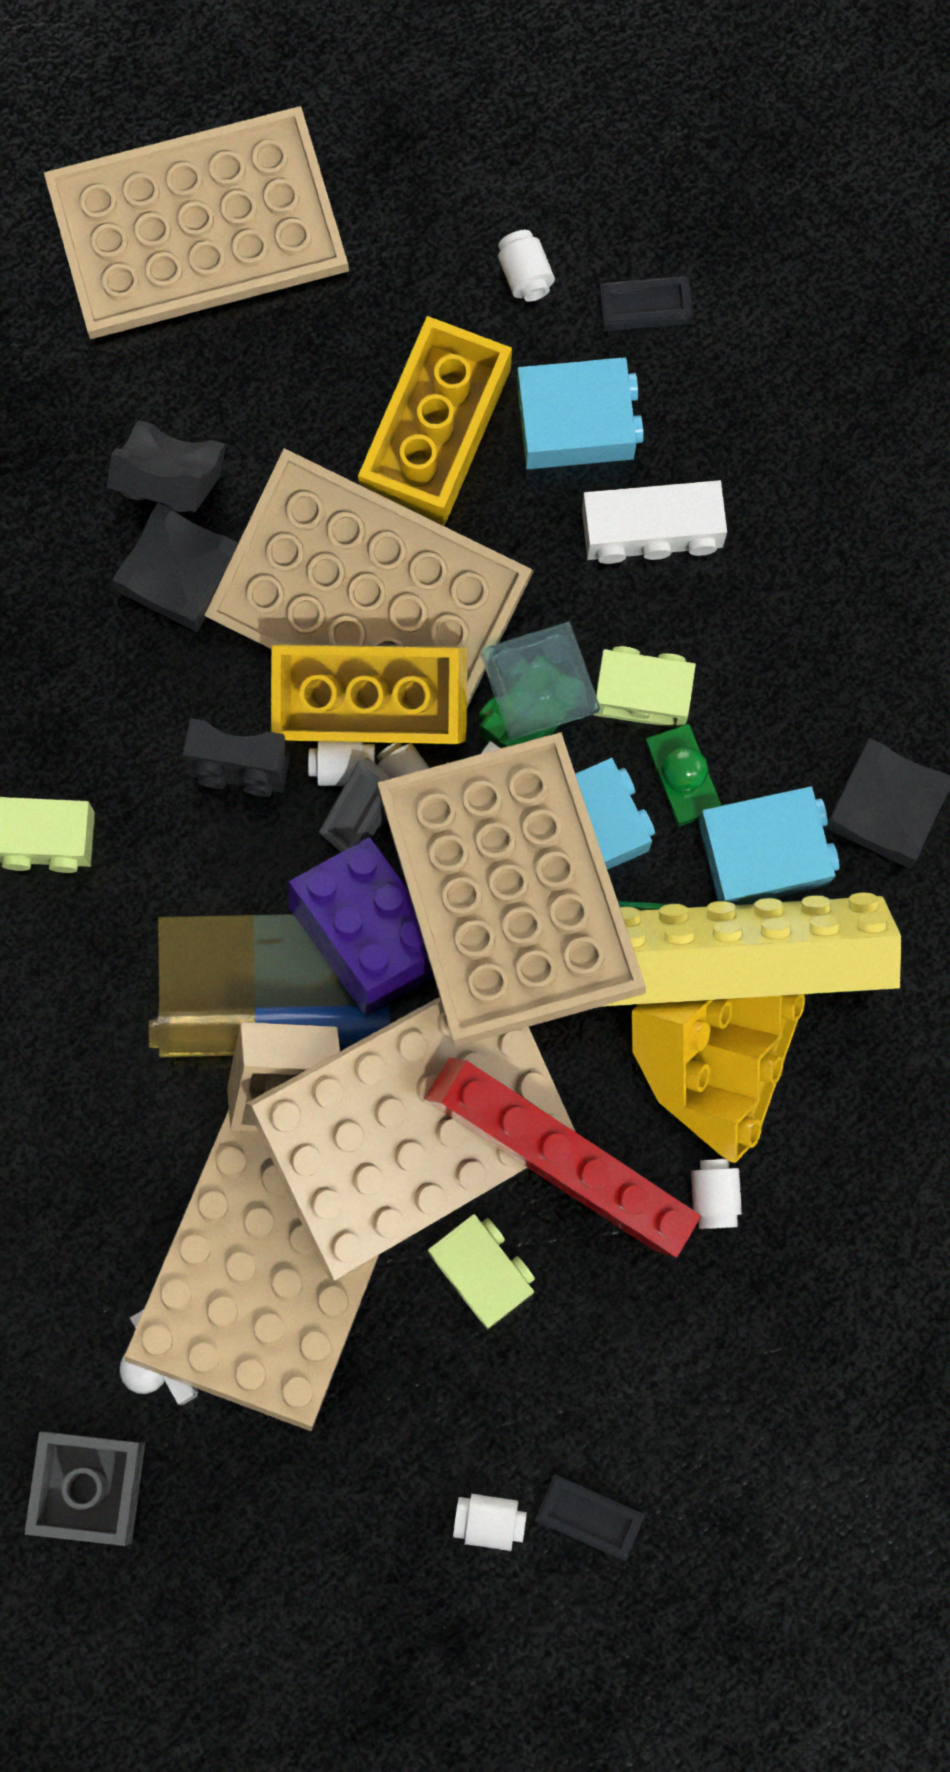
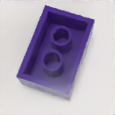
[289,837,434,1016]

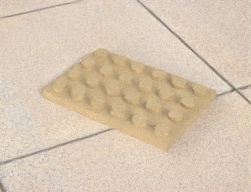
[44,106,349,339]
[204,449,533,707]
[377,732,646,1047]
[246,997,575,1281]
[124,1110,379,1431]

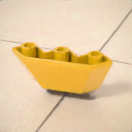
[632,994,805,1163]

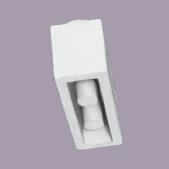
[582,480,727,564]

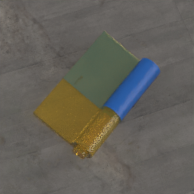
[149,915,390,1057]

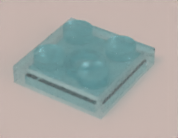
[480,621,600,740]

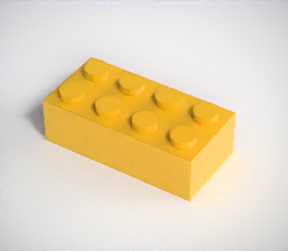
[358,316,512,526]
[271,644,467,744]

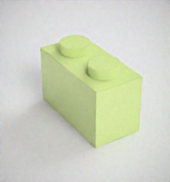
[593,646,696,728]
[0,797,95,873]
[428,1214,535,1330]

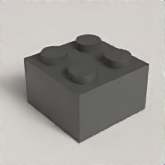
[25,1432,145,1546]

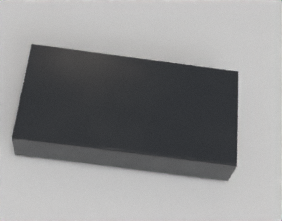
[599,276,693,331]
[535,1474,645,1561]

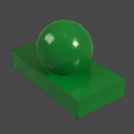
[645,724,721,827]

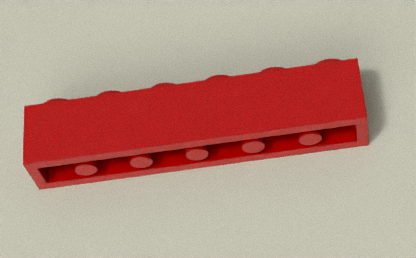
[424,1058,701,1258]

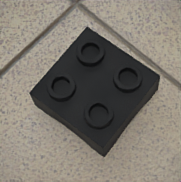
[107,421,226,512]
[113,502,239,632]
[183,718,290,797]
[825,738,950,869]

